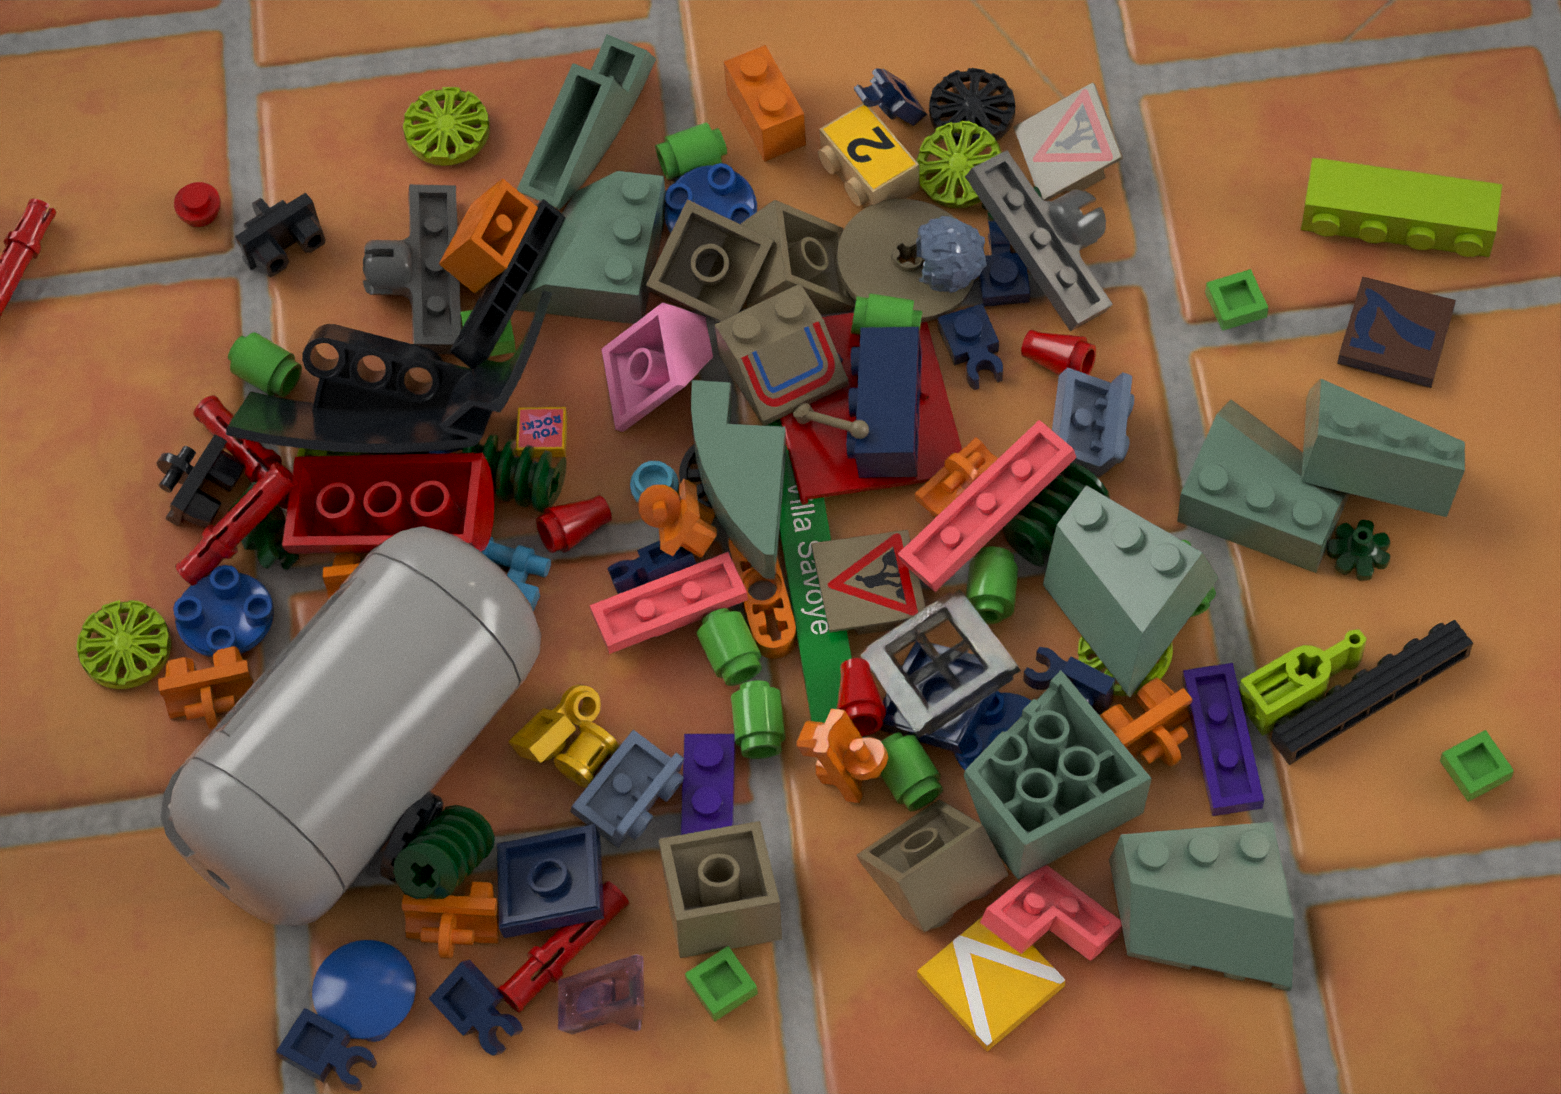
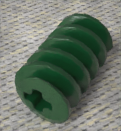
[461,433,567,513]
[1003,462,1110,567]
[393,805,495,899]

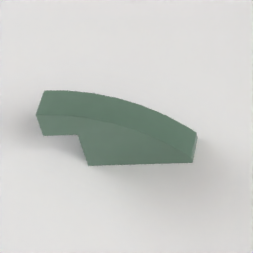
[517,34,656,210]
[691,380,786,579]

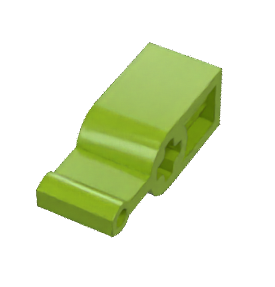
[1239,629,1367,736]

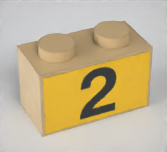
[818,103,919,208]

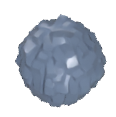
[916,216,987,293]

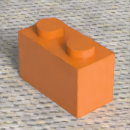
[724,45,806,162]
[439,178,538,293]

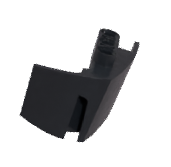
[226,291,552,453]

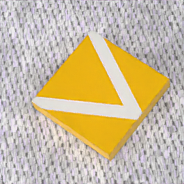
[917,916,1065,1052]

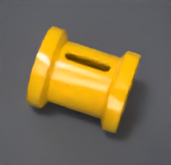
[554,720,620,788]

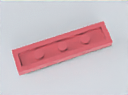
[898,420,1076,592]

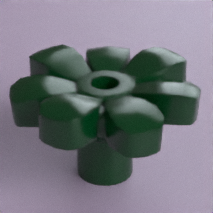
[1327,519,1390,581]

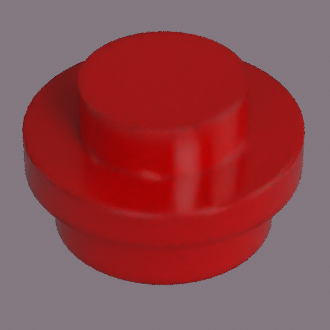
[174,182,221,227]

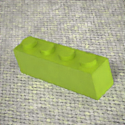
[1301,157,1502,257]

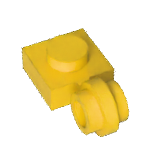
[508,684,601,763]

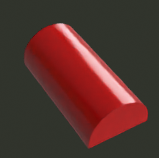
[282,453,494,554]

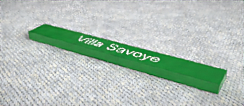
[762,419,865,738]

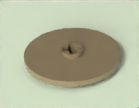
[836,199,975,322]

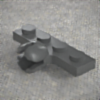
[965,150,1113,332]
[363,184,461,354]

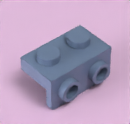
[1052,368,1134,477]
[570,730,685,848]

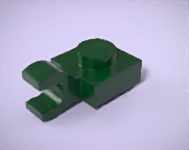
[228,481,299,570]

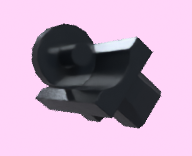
[235,192,326,277]
[156,434,245,528]

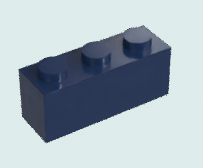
[846,327,922,478]

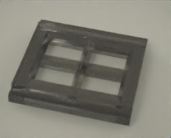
[860,589,1021,738]

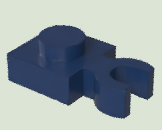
[938,303,1003,390]
[607,540,697,594]
[428,960,523,1056]
[276,1008,377,1091]

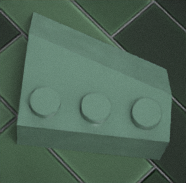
[515,171,666,324]
[1301,379,1465,517]
[1177,399,1350,573]
[1043,485,1219,698]
[964,670,1152,880]
[1109,822,1294,991]

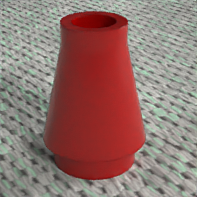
[1021,330,1096,376]
[536,495,612,553]
[837,658,886,736]

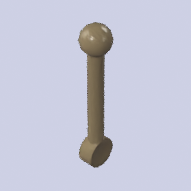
[793,403,869,439]

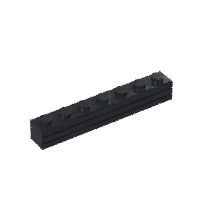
[449,199,565,369]
[1271,620,1473,765]

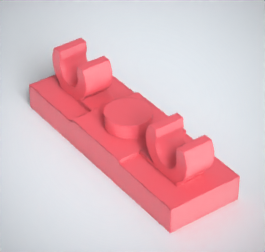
[590,552,748,654]

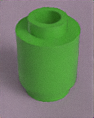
[655,122,727,180]
[851,293,922,335]
[228,332,302,397]
[965,546,1018,624]
[697,608,762,686]
[731,680,786,759]
[880,733,943,811]

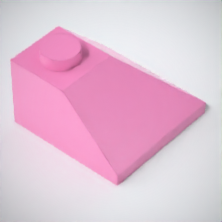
[601,302,713,432]

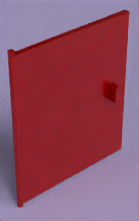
[780,313,962,505]

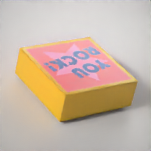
[516,407,567,458]

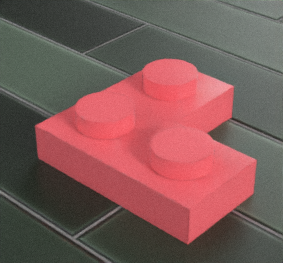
[980,865,1122,961]

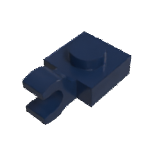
[854,68,927,126]
[979,221,1030,307]
[1023,647,1115,715]

